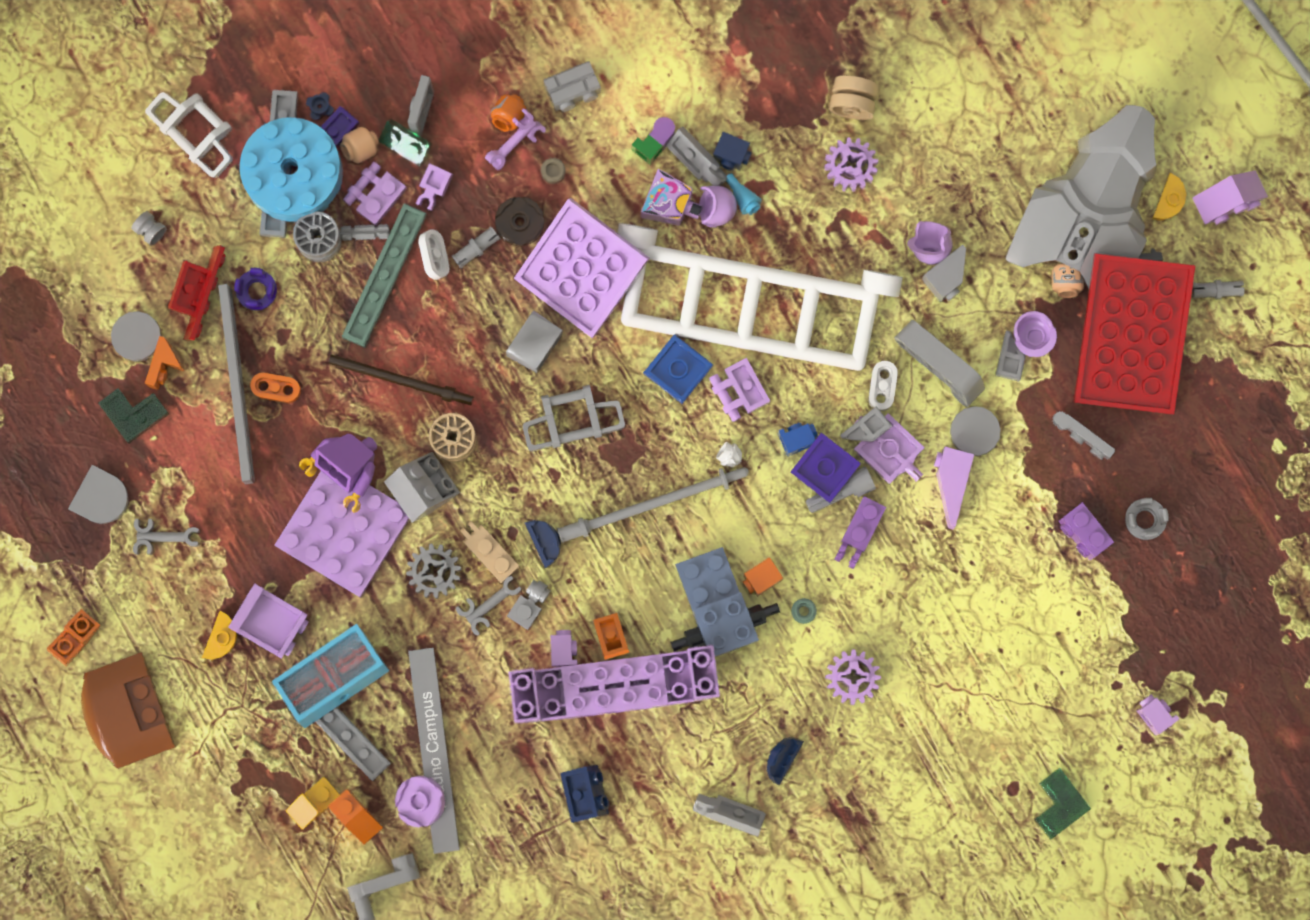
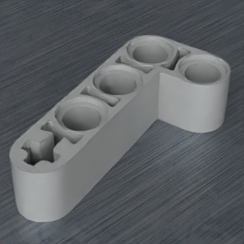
[894,320,985,407]

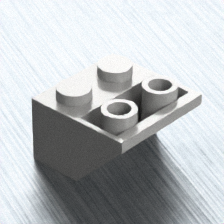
[384,452,460,523]

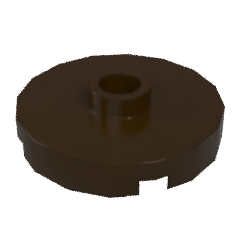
[495,197,545,247]

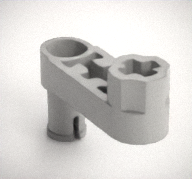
[347,853,421,920]

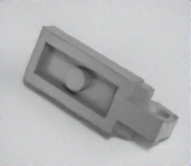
[666,127,727,186]
[693,794,766,837]

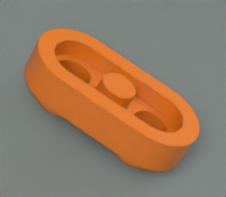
[250,373,301,403]

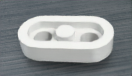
[419,229,450,280]
[868,361,898,411]

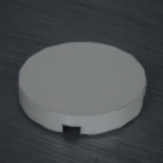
[111,311,162,362]
[950,406,1001,456]

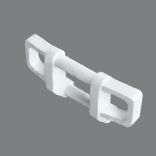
[145,92,233,178]

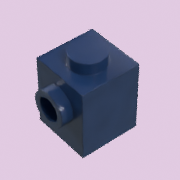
[713,132,752,171]

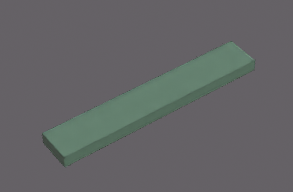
[342,204,427,348]

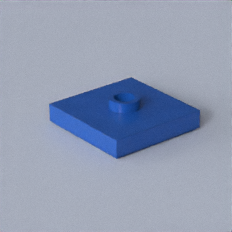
[643,334,713,404]

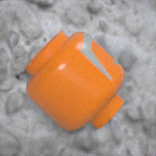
[490,94,526,132]

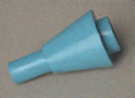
[726,173,762,215]

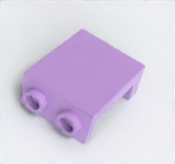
[228,584,309,658]

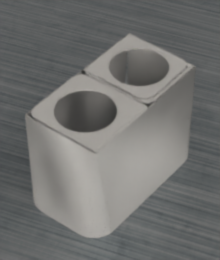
[506,311,563,373]

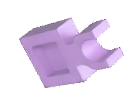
[416,163,453,211]

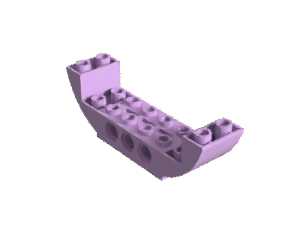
[508,645,720,723]

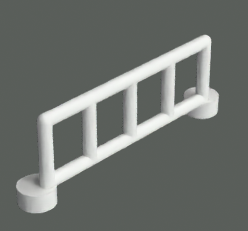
[617,223,903,371]

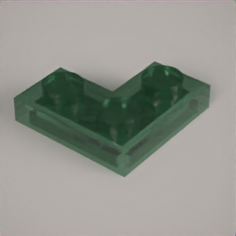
[98,388,169,444]
[1034,768,1091,840]

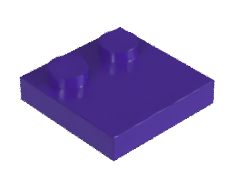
[790,432,861,503]

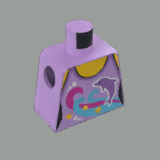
[641,169,703,225]

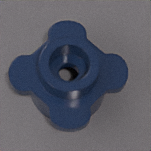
[306,92,334,120]

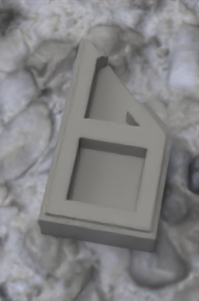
[995,330,1026,382]

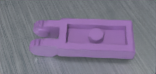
[834,496,886,569]

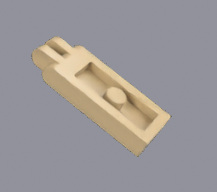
[460,521,520,584]

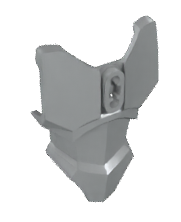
[1006,105,1157,289]

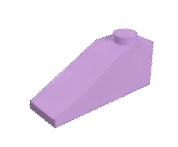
[934,447,974,530]

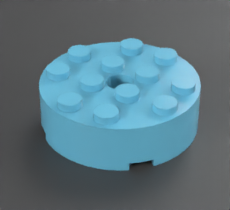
[240,117,343,222]

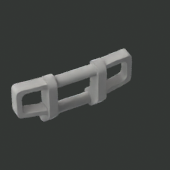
[523,385,625,452]

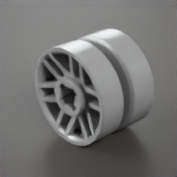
[293,211,342,262]

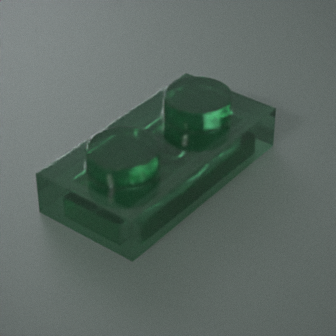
[378,118,432,167]

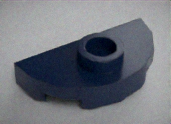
[524,520,561,568]
[767,737,804,785]

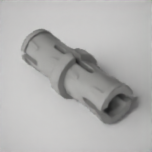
[452,226,500,269]
[1192,280,1244,300]

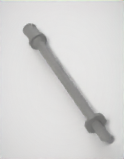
[1242,0,1310,96]
[557,467,749,543]

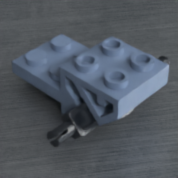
[670,547,781,657]

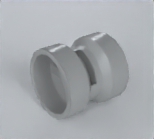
[131,211,167,246]

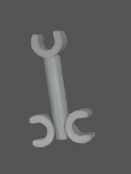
[133,519,200,555]
[456,576,522,636]

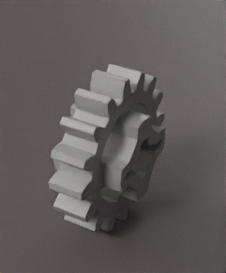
[406,544,462,599]

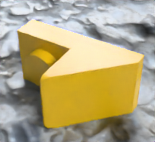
[286,777,340,830]

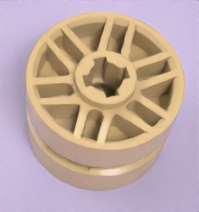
[829,76,879,120]
[429,413,477,463]

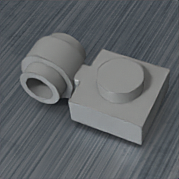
[507,580,551,630]

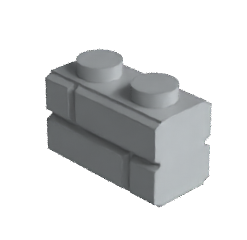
[544,61,601,112]

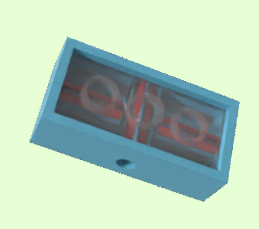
[272,624,389,728]

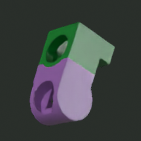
[631,117,675,165]

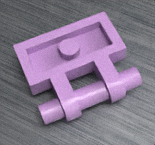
[343,162,407,226]
[709,358,770,422]

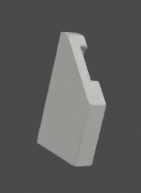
[840,406,892,442]

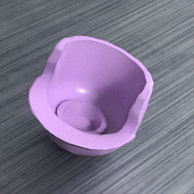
[699,185,737,228]
[907,221,953,265]
[1013,311,1057,357]

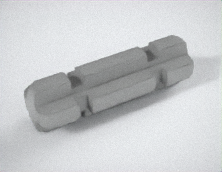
[341,224,390,240]

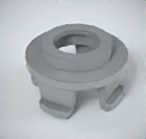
[1125,498,1169,540]

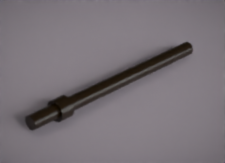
[328,354,474,406]

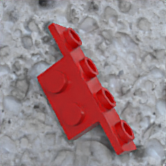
[168,245,226,342]

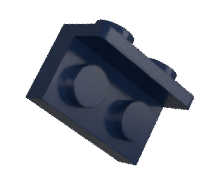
[560,765,609,823]

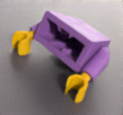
[299,434,377,513]

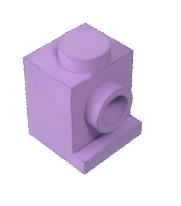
[551,630,578,667]
[1137,694,1179,735]

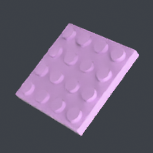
[514,198,650,338]
[274,471,409,598]

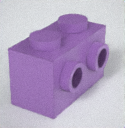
[1059,502,1114,560]

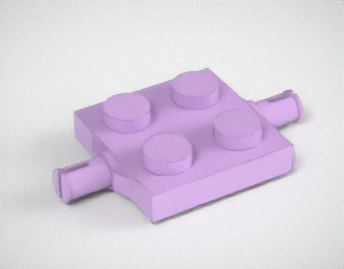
[853,413,925,485]

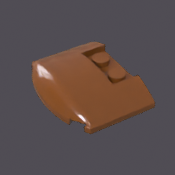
[81,652,176,769]

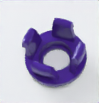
[234,267,277,310]

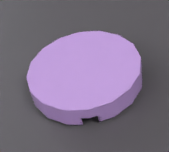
[395,776,445,827]

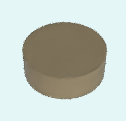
[541,158,566,184]

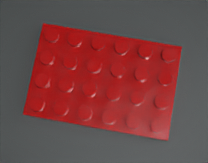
[1073,253,1195,415]

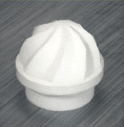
[716,442,742,467]

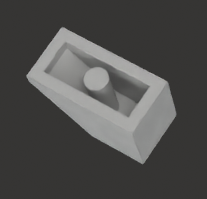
[922,245,966,303]

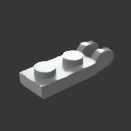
[1052,411,1115,460]

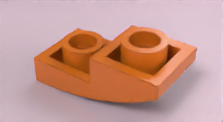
[47,609,100,667]

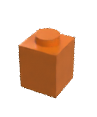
[743,557,783,597]

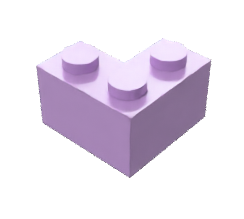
[1192,170,1268,225]

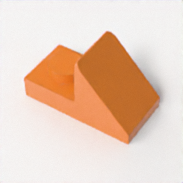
[145,336,185,390]
[593,613,629,660]

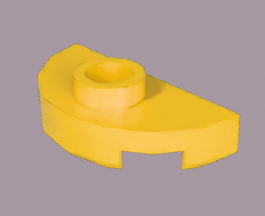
[1152,172,1186,221]
[202,611,237,660]

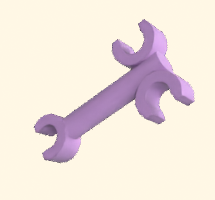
[485,108,546,170]

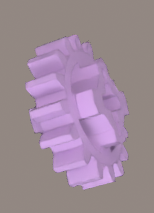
[824,137,878,192]
[825,650,881,705]

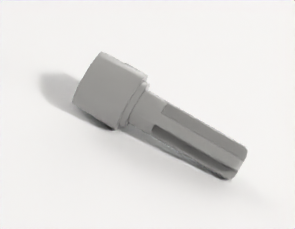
[806,466,876,513]

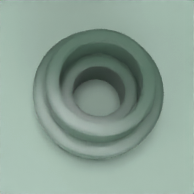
[791,598,817,624]

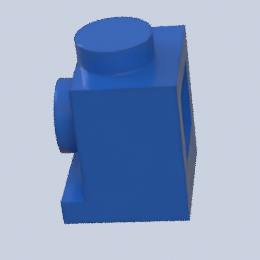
[778,422,818,457]

